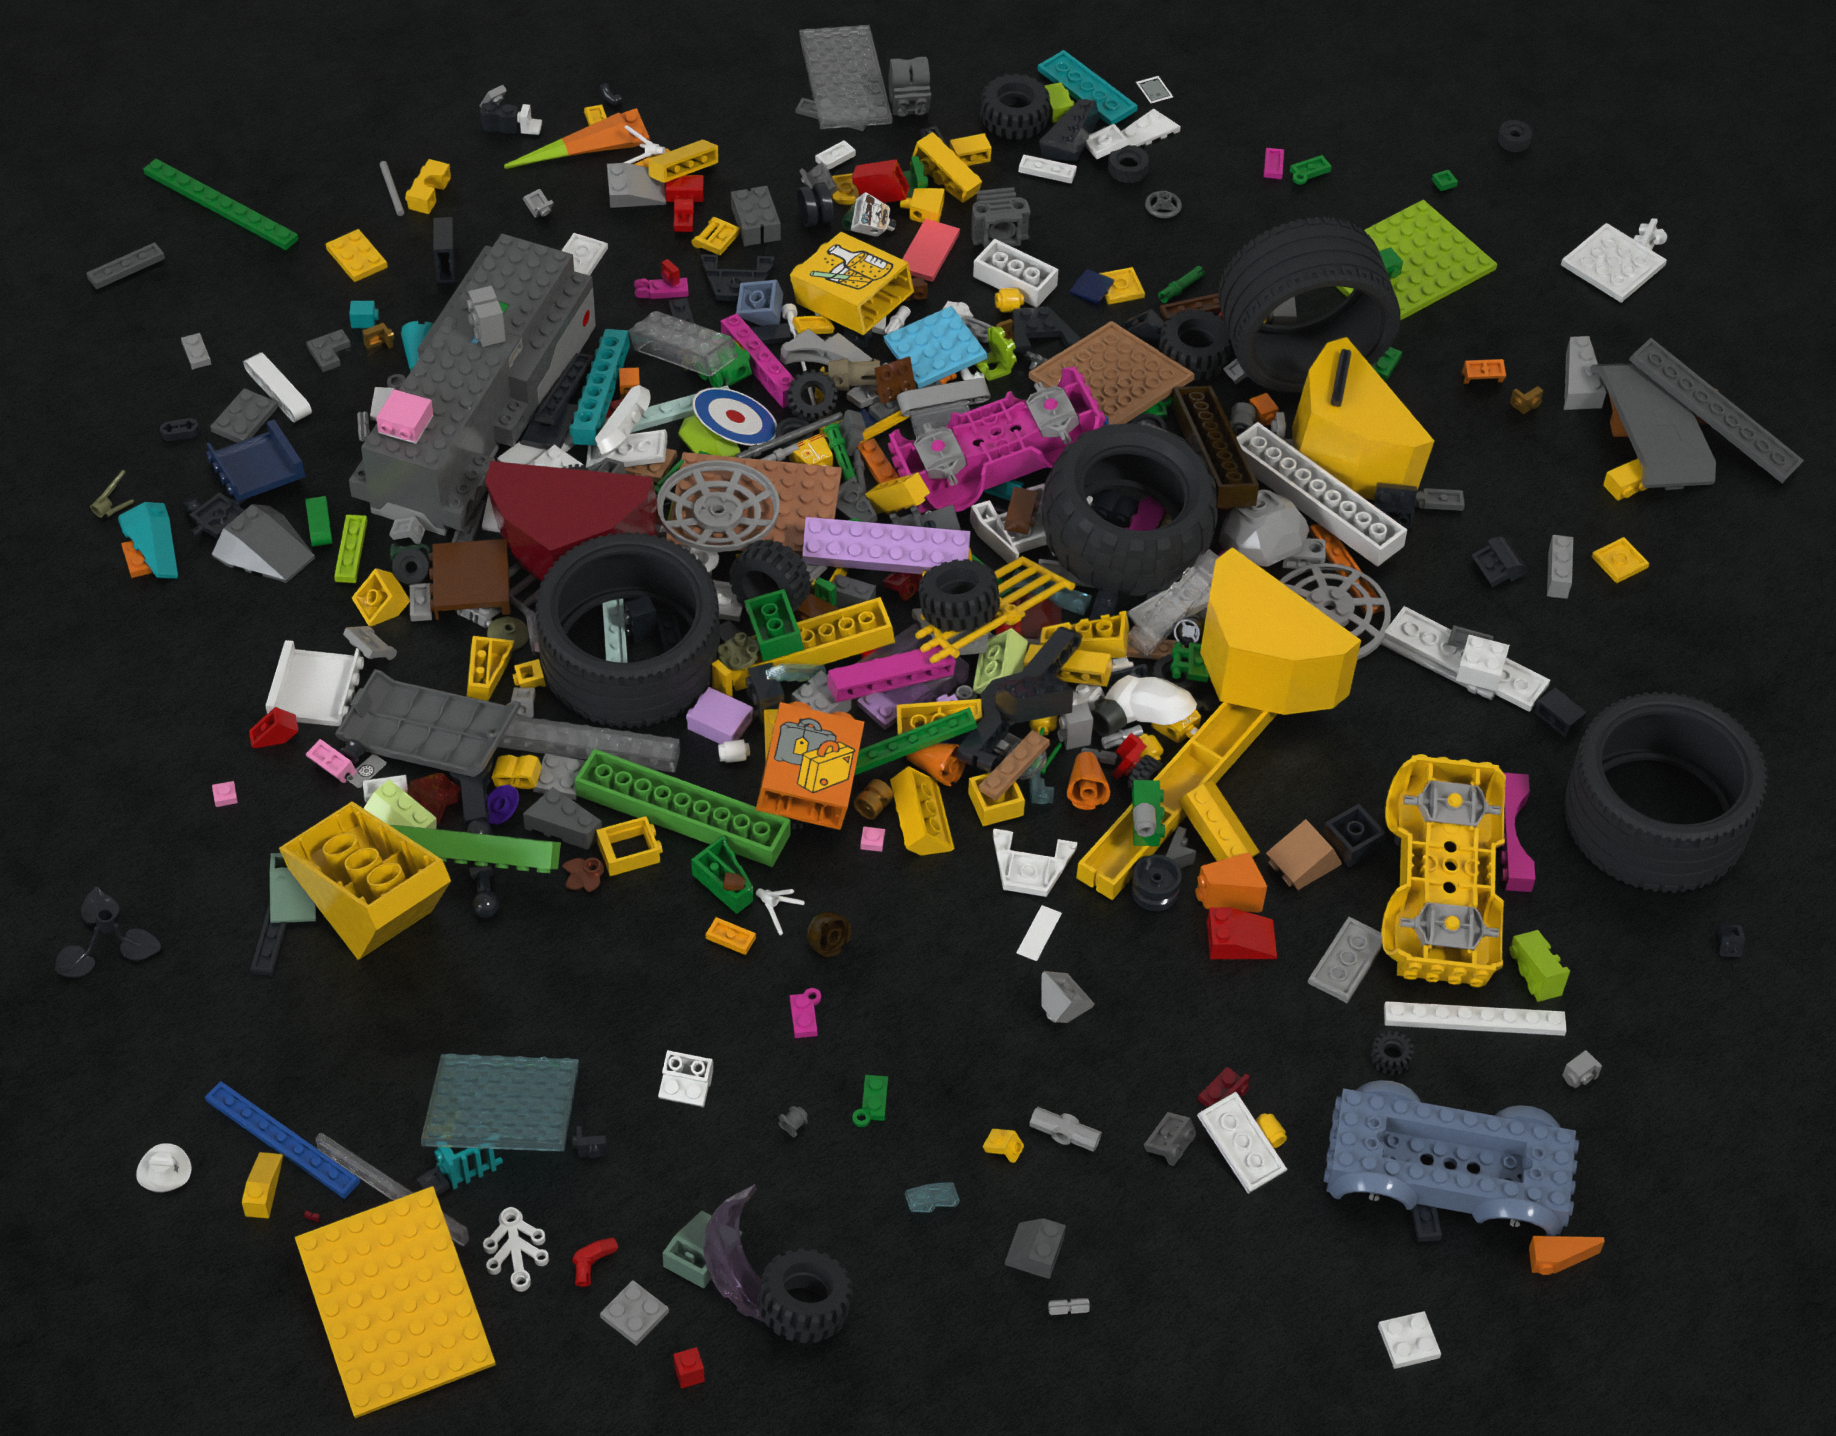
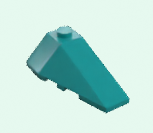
[118,502,178,579]

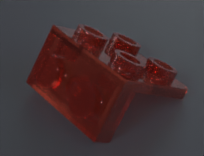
[407,773,462,824]

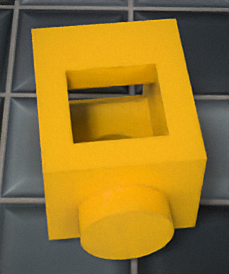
[512,659,546,688]

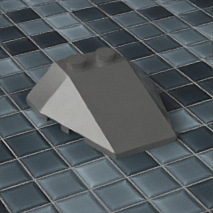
[212,504,315,583]

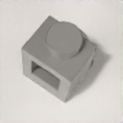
[1563,1050,1602,1088]

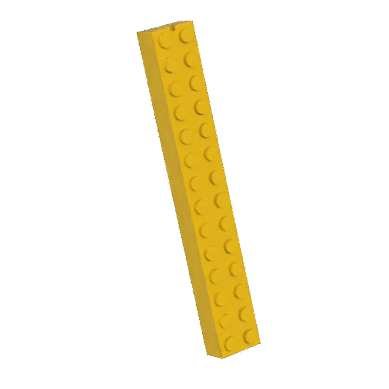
[1077,702,1277,900]

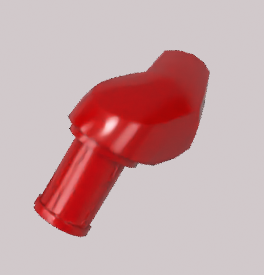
[572,1237,618,1287]

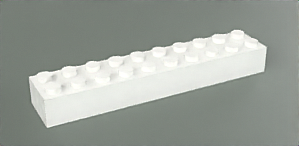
[1236,422,1407,567]

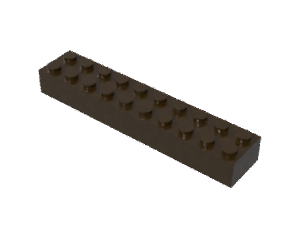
[1171,386,1259,509]

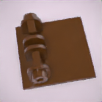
[874,356,916,404]

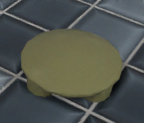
[718,632,760,670]

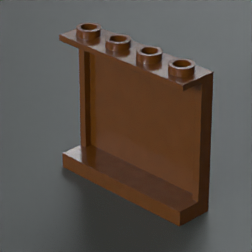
[429,539,511,620]

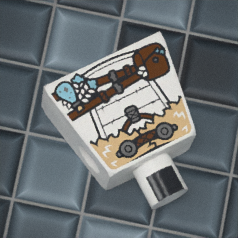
[851,192,896,236]

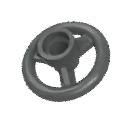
[1145,191,1182,218]

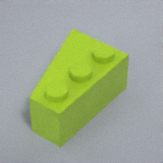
[1509,930,1570,1002]

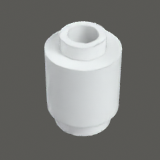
[718,739,750,763]

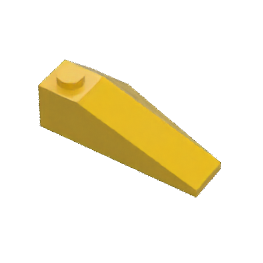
[897,699,983,735]

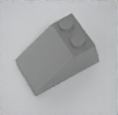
[607,163,666,208]

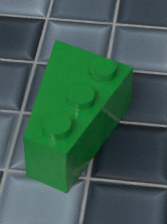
[691,835,753,914]

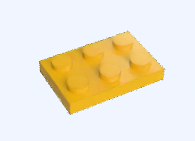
[326,229,388,282]

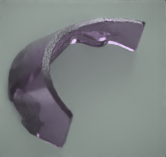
[703,1184,773,1328]

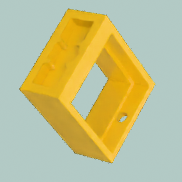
[596,816,663,876]

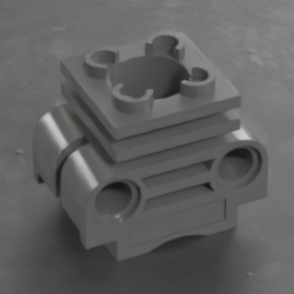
[888,57,931,116]
[971,187,1030,249]

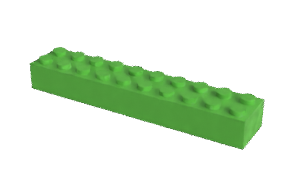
[575,749,790,867]

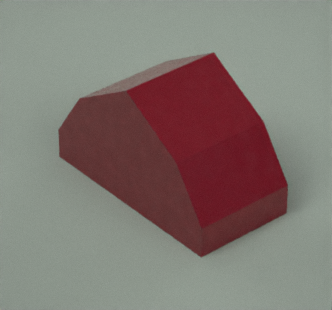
[485,461,661,582]

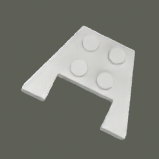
[993,829,1077,897]

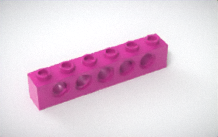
[721,314,795,408]

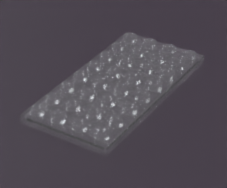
[799,25,892,129]

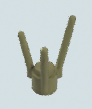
[90,470,134,518]

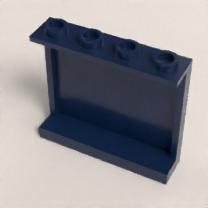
[206,420,306,502]

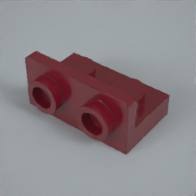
[882,572,922,601]
[1198,1067,1250,1108]

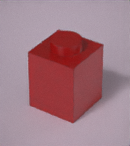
[673,1347,705,1389]

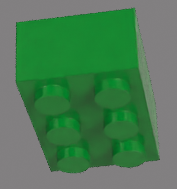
[744,589,804,662]

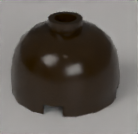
[807,911,852,957]

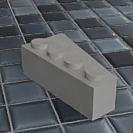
[1564,336,1606,410]

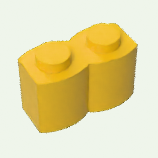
[491,755,542,789]

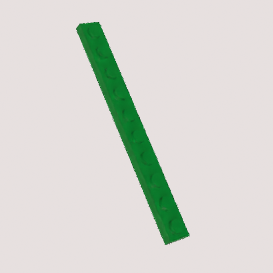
[143,159,298,250]

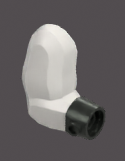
[1091,675,1197,737]

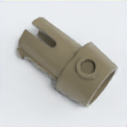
[828,358,880,391]

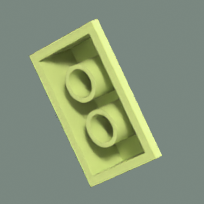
[973,628,1028,694]
[363,779,436,829]

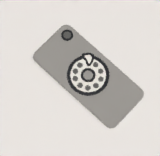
[346,754,386,788]

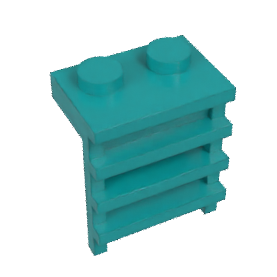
[434,1135,503,1190]

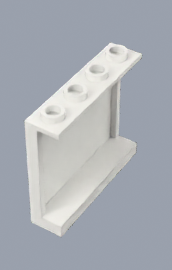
[266,640,364,727]

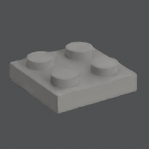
[534,753,586,800]
[600,1280,669,1346]

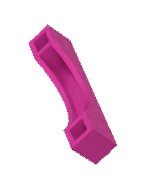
[1500,773,1535,892]

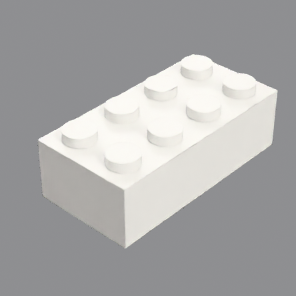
[973,239,1058,308]

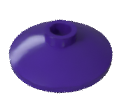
[488,785,519,825]

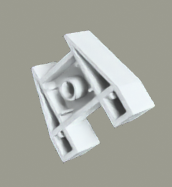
[969,484,1057,569]

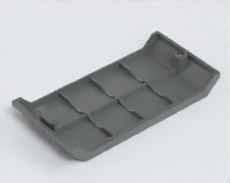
[1590,363,1716,490]
[335,670,521,777]

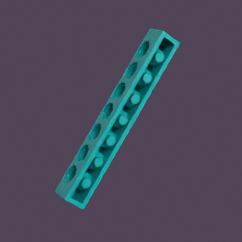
[569,329,630,446]

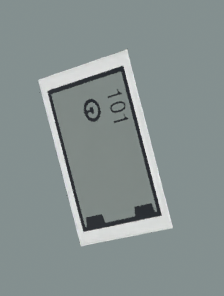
[1136,76,1173,103]

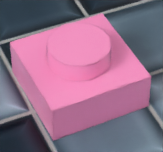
[212,781,238,807]
[861,827,885,852]

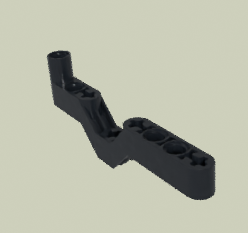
[956,626,1082,773]

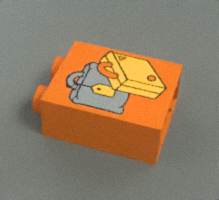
[756,702,864,830]

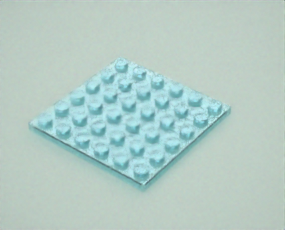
[421,1054,579,1151]

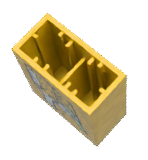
[790,232,914,335]

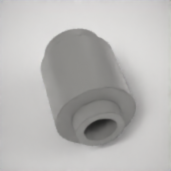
[1133,803,1157,837]

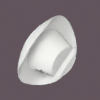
[136,1143,191,1192]

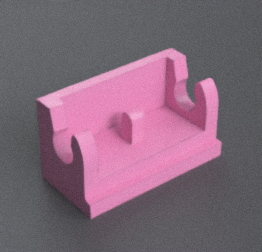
[306,739,357,783]

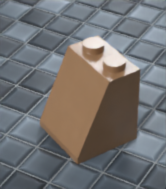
[1266,819,1342,890]

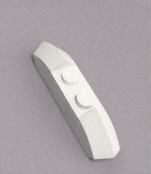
[595,385,650,458]

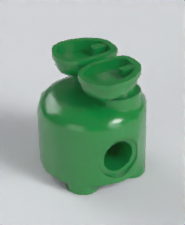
[696,341,752,388]

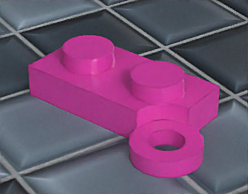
[790,988,821,1038]

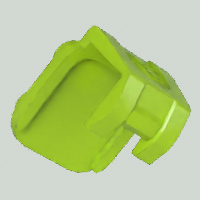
[975,326,1017,381]

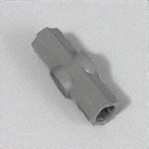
[1030,1107,1102,1152]

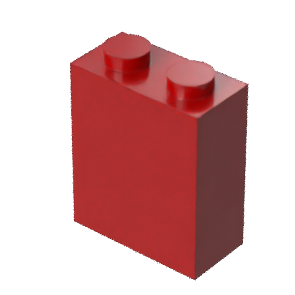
[852,159,910,203]

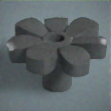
[1025,351,1048,370]

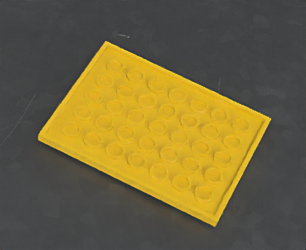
[295,1186,496,1418]

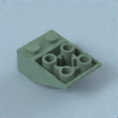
[270,853,317,923]
[663,1211,742,1288]

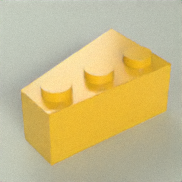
[466,636,515,701]

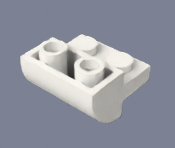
[658,1050,713,1107]

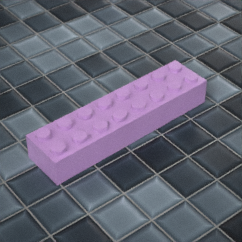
[802,517,970,574]

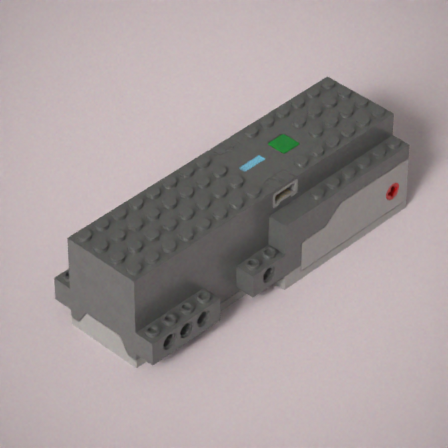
[349,234,596,536]

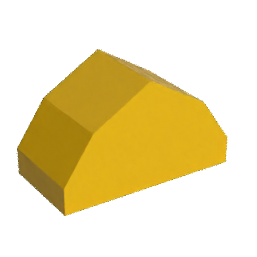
[1292,337,1434,500]
[1200,547,1361,715]

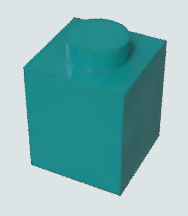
[349,301,379,328]

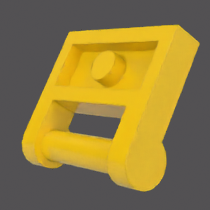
[692,217,740,255]

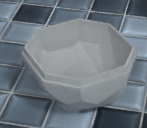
[1219,490,1309,566]

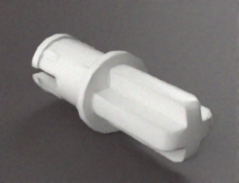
[884,306,910,334]

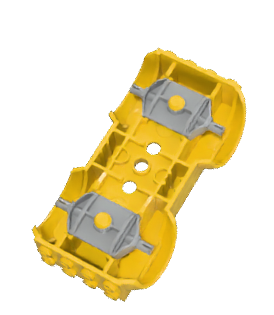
[1381,754,1506,987]

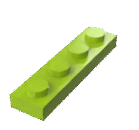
[334,515,367,583]

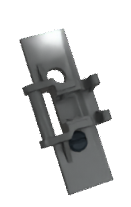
[889,504,961,531]

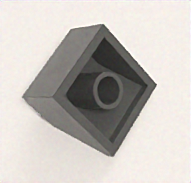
[1005,1218,1066,1279]

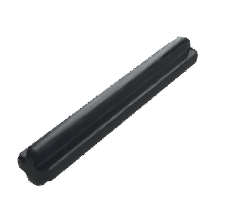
[1331,349,1351,407]

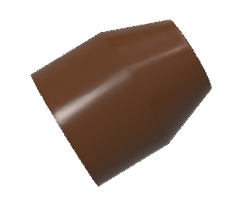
[723,872,745,891]

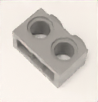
[1283,538,1325,571]

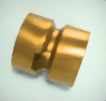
[854,779,894,820]

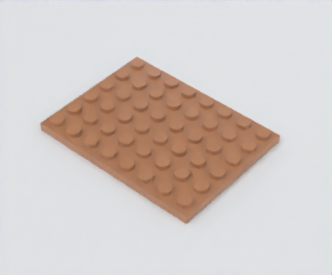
[666,452,842,557]

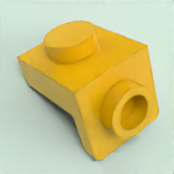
[983,1129,1024,1163]

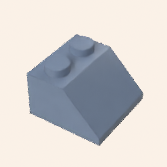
[736,280,783,326]

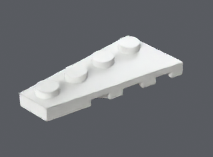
[1121,109,1180,147]

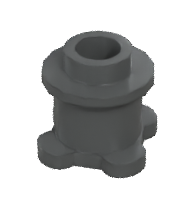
[778,1106,808,1138]

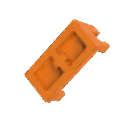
[1461,359,1506,384]

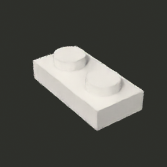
[815,141,856,170]

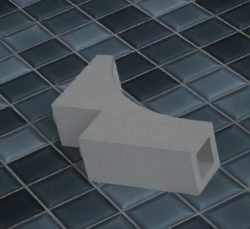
[780,329,872,365]

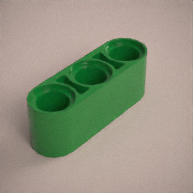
[305,496,333,547]

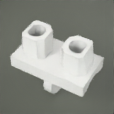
[1634,219,1667,250]

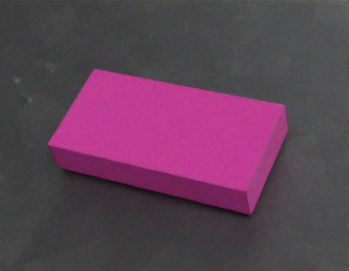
[1264,148,1284,179]

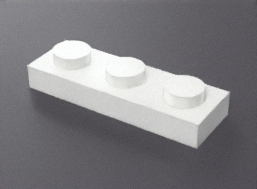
[1018,155,1077,184]

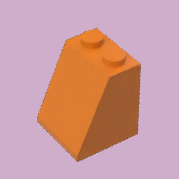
[1195,852,1267,912]

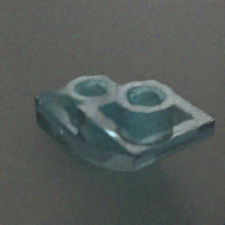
[905,1183,960,1212]

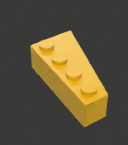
[910,132,982,202]
[1040,611,1129,658]

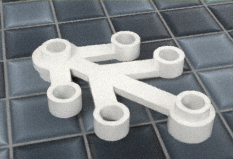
[483,1207,549,1292]

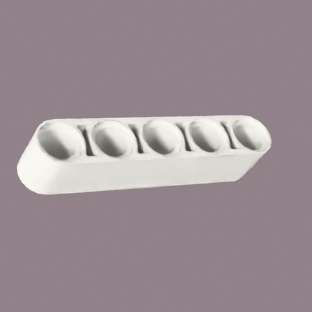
[244,352,312,422]

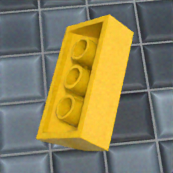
[890,766,954,855]
[1178,780,1260,861]

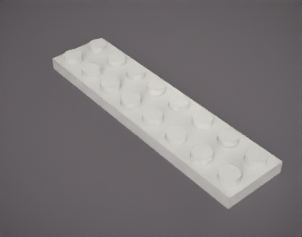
[1385,606,1550,712]

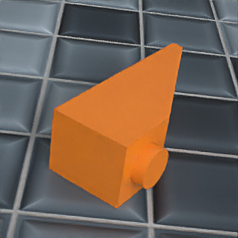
[1529,1236,1605,1275]

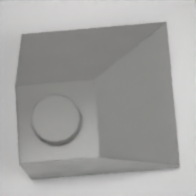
[1042,971,1095,1023]

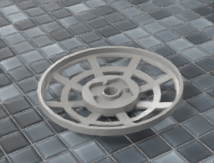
[657,460,780,552]
[1280,563,1391,660]

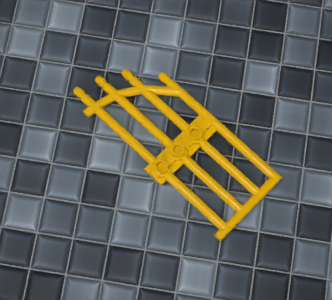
[915,556,1075,663]

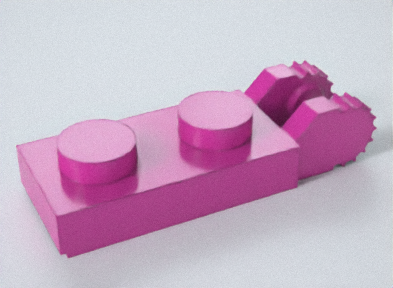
[634,278,689,299]

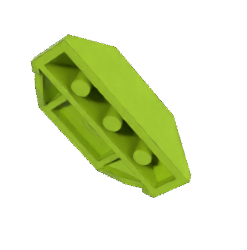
[678,414,740,457]

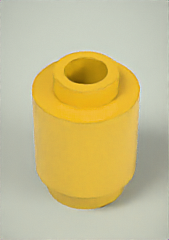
[1255,1113,1287,1148]

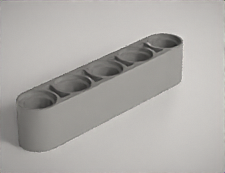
[897,378,991,416]

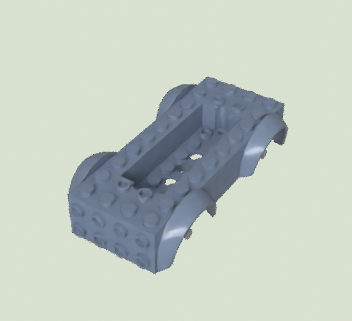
[1323,1080,1579,1236]

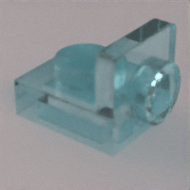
[1030,770,1054,804]

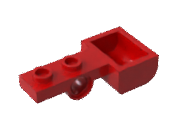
[666,175,704,232]

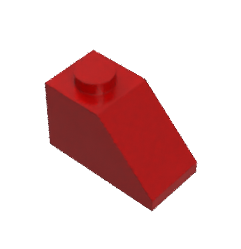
[249,707,298,748]

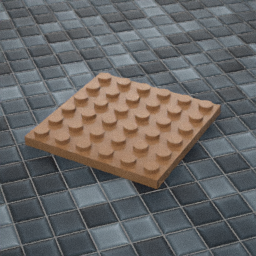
[1029,321,1194,424]

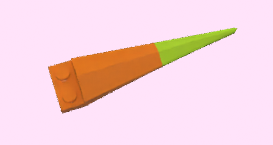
[504,108,650,169]

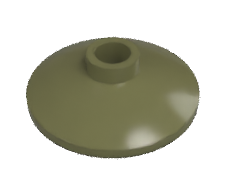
[487,616,529,651]

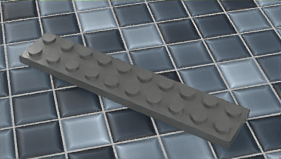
[1629,338,1804,484]

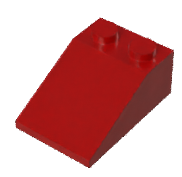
[1207,907,1277,959]

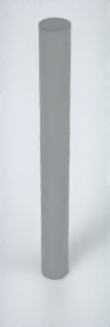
[380,161,404,216]

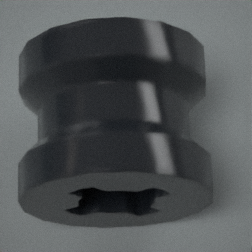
[339,739,365,766]

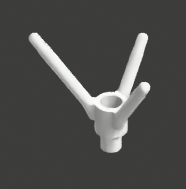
[624,125,665,164]
[756,888,805,935]

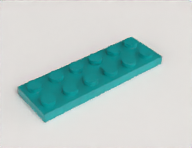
[1037,50,1138,125]

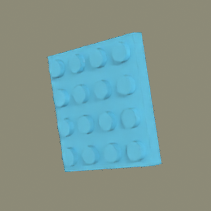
[883,306,987,389]

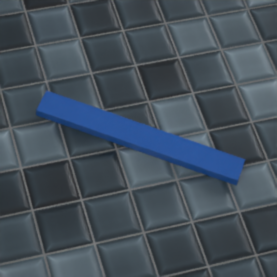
[205,1081,360,1199]

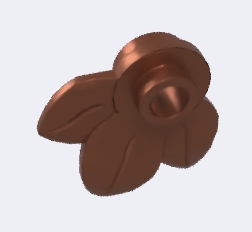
[563,858,604,892]

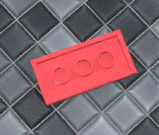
[902,218,960,282]

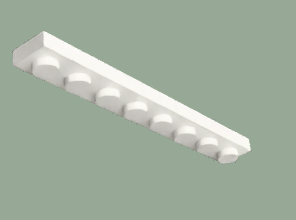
[1384,1002,1566,1036]

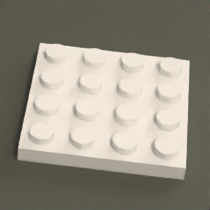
[1561,223,1667,303]

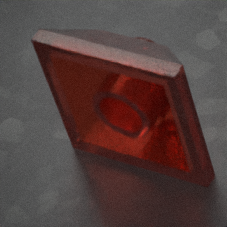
[1021,594,1062,639]

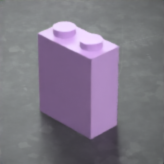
[686,687,753,744]

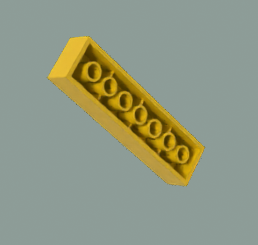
[729,597,895,691]

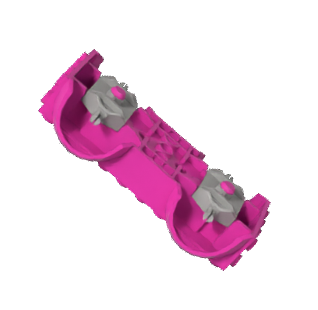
[888,366,1106,513]

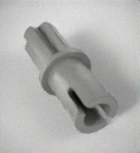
[1101,724,1144,749]

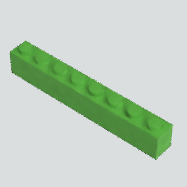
[390,825,561,873]

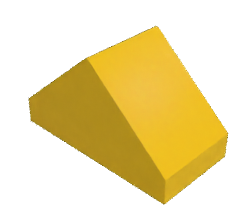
[279,802,451,960]

